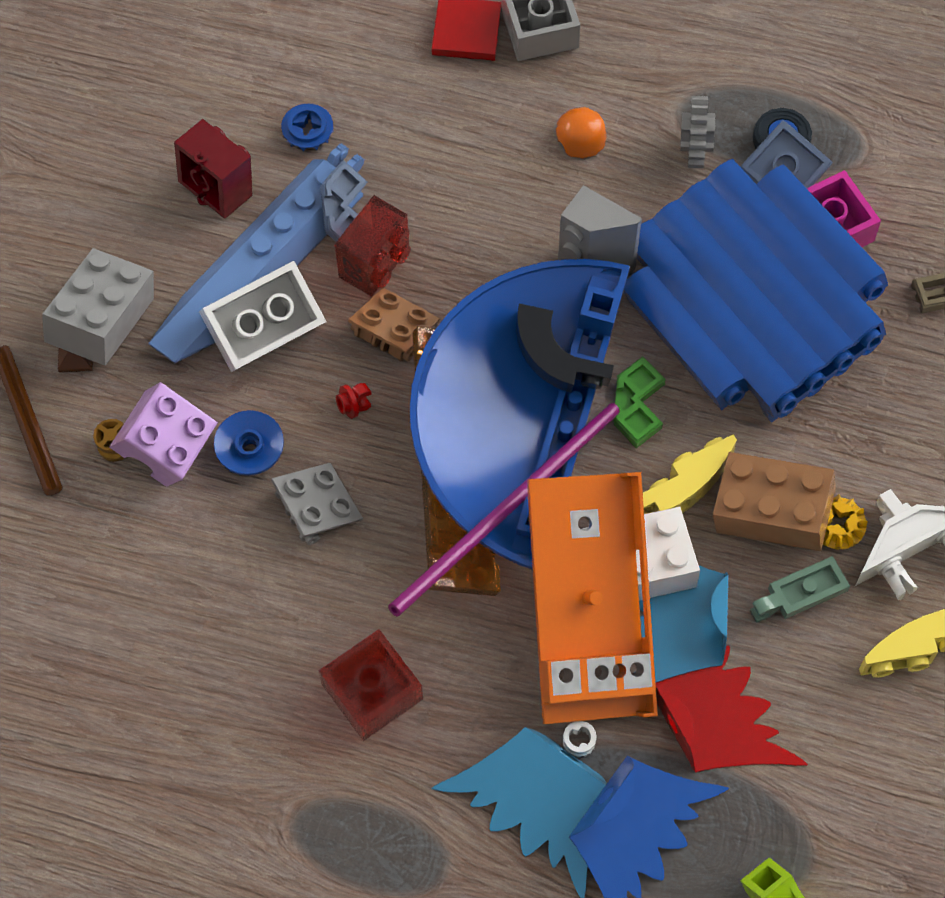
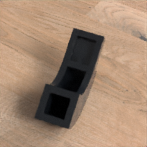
[516,303,614,392]

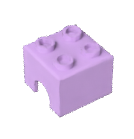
[109,382,218,487]

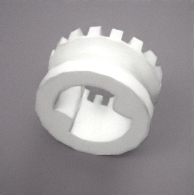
[563,721,597,758]

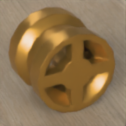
[93,419,124,462]

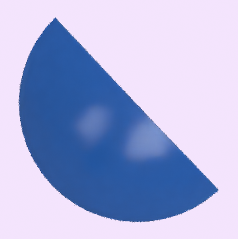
[410,259,630,570]

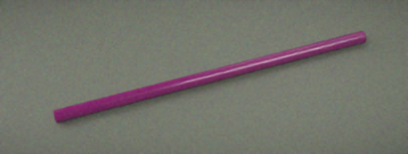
[388,403,620,617]

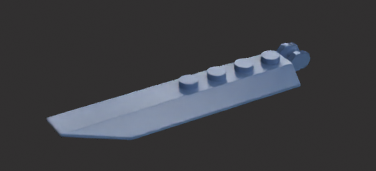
[149,143,365,364]

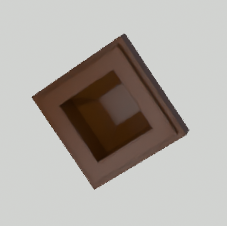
[58,348,93,372]

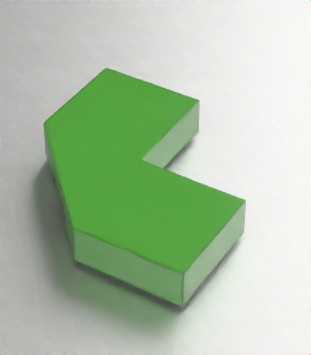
[613,356,666,449]

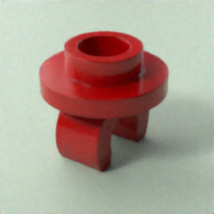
[336,383,371,419]

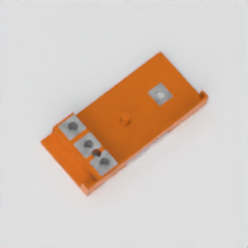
[527,472,658,724]

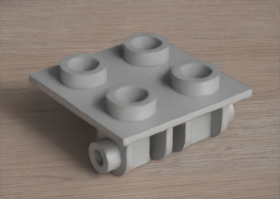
[271,463,363,545]

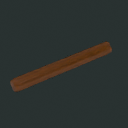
[0,345,63,496]

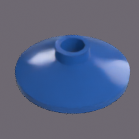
[214,410,284,476]

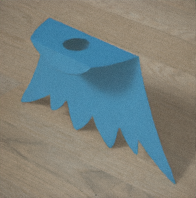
[634,566,728,683]
[431,727,607,898]

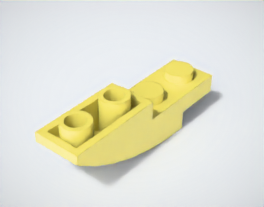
[643,434,737,514]
[859,609,945,678]

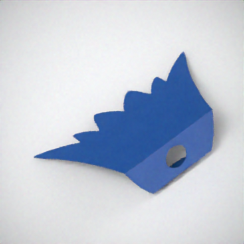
[569,755,729,898]

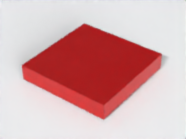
[432,0,501,61]

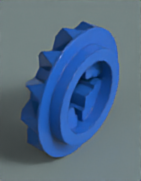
[281,104,333,152]

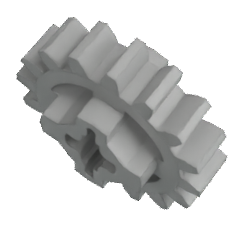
[680,96,715,168]

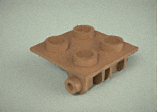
[348,288,440,362]

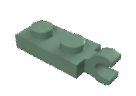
[750,556,850,623]

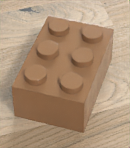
[713,452,836,551]

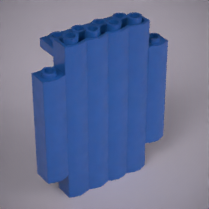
[624,159,888,423]

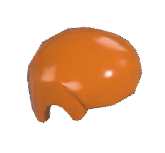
[556,107,607,159]

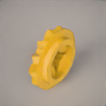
[823,494,868,550]

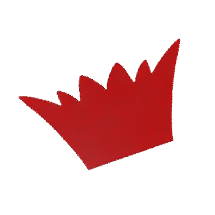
[656,645,808,773]

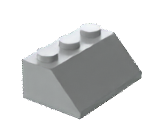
[558,185,642,275]

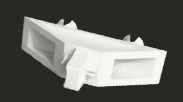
[855,489,945,600]

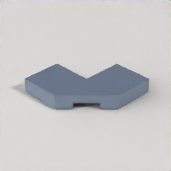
[320,160,373,254]

